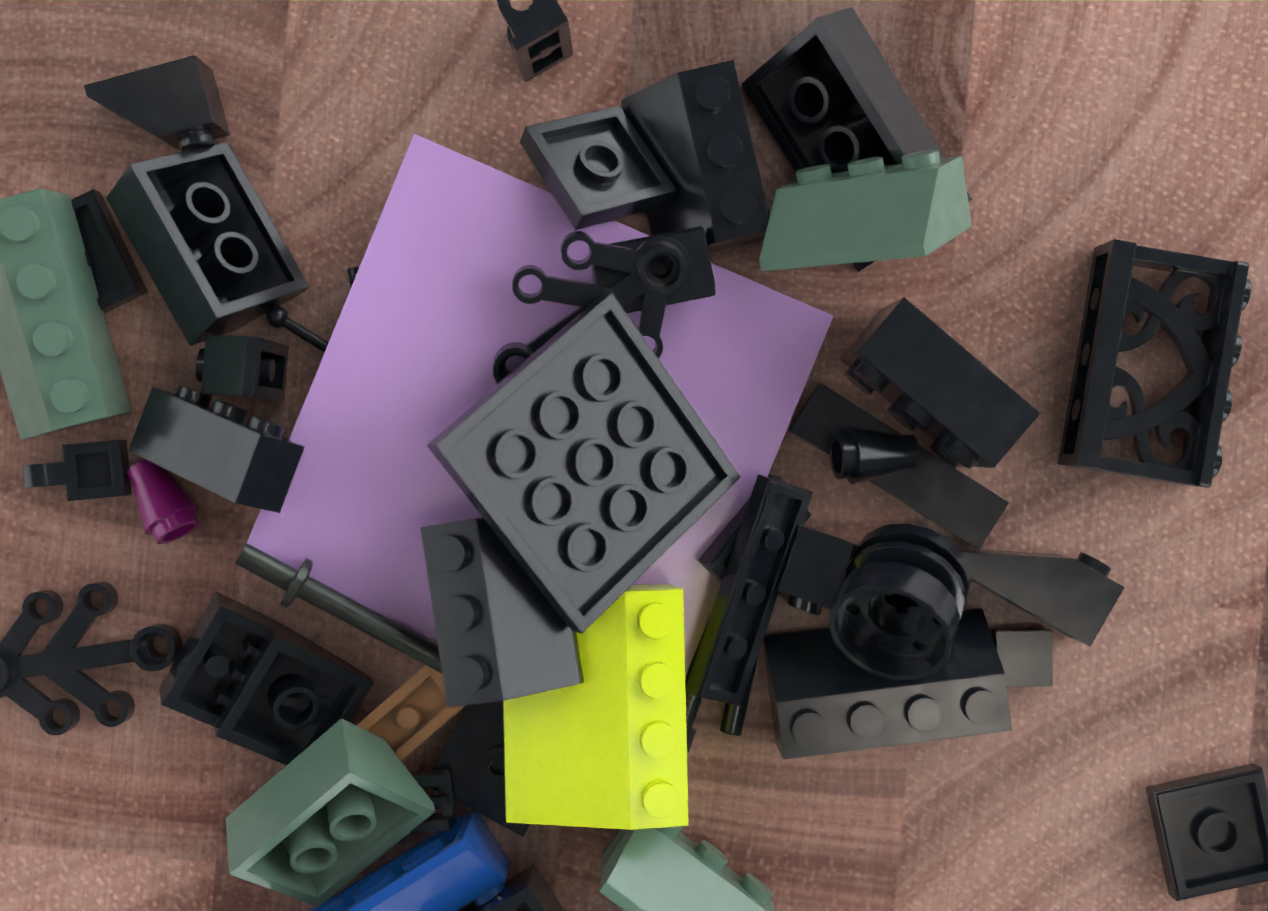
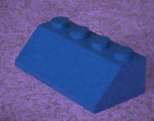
[309,810,511,911]

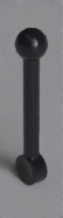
[266,306,329,353]

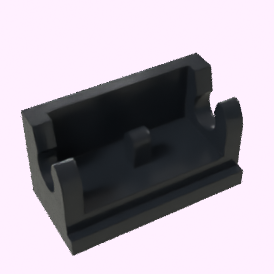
[497,0,573,82]

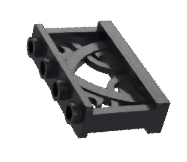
[1058,239,1251,488]

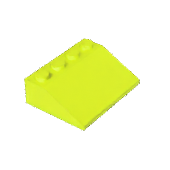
[503,584,689,830]

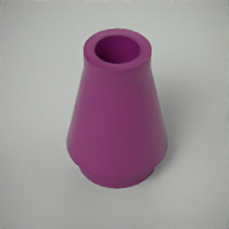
[127,459,200,544]

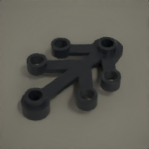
[493,231,691,384]
[0,581,183,735]

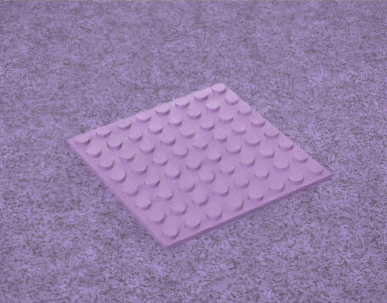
[238,134,833,676]

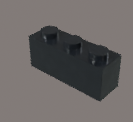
[128,384,304,513]

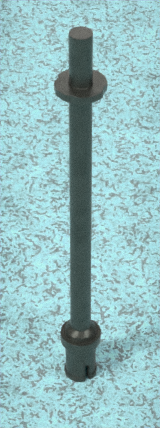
[235,543,503,706]

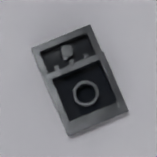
[159,592,374,765]

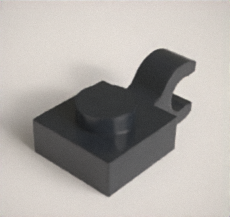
[23,440,132,501]

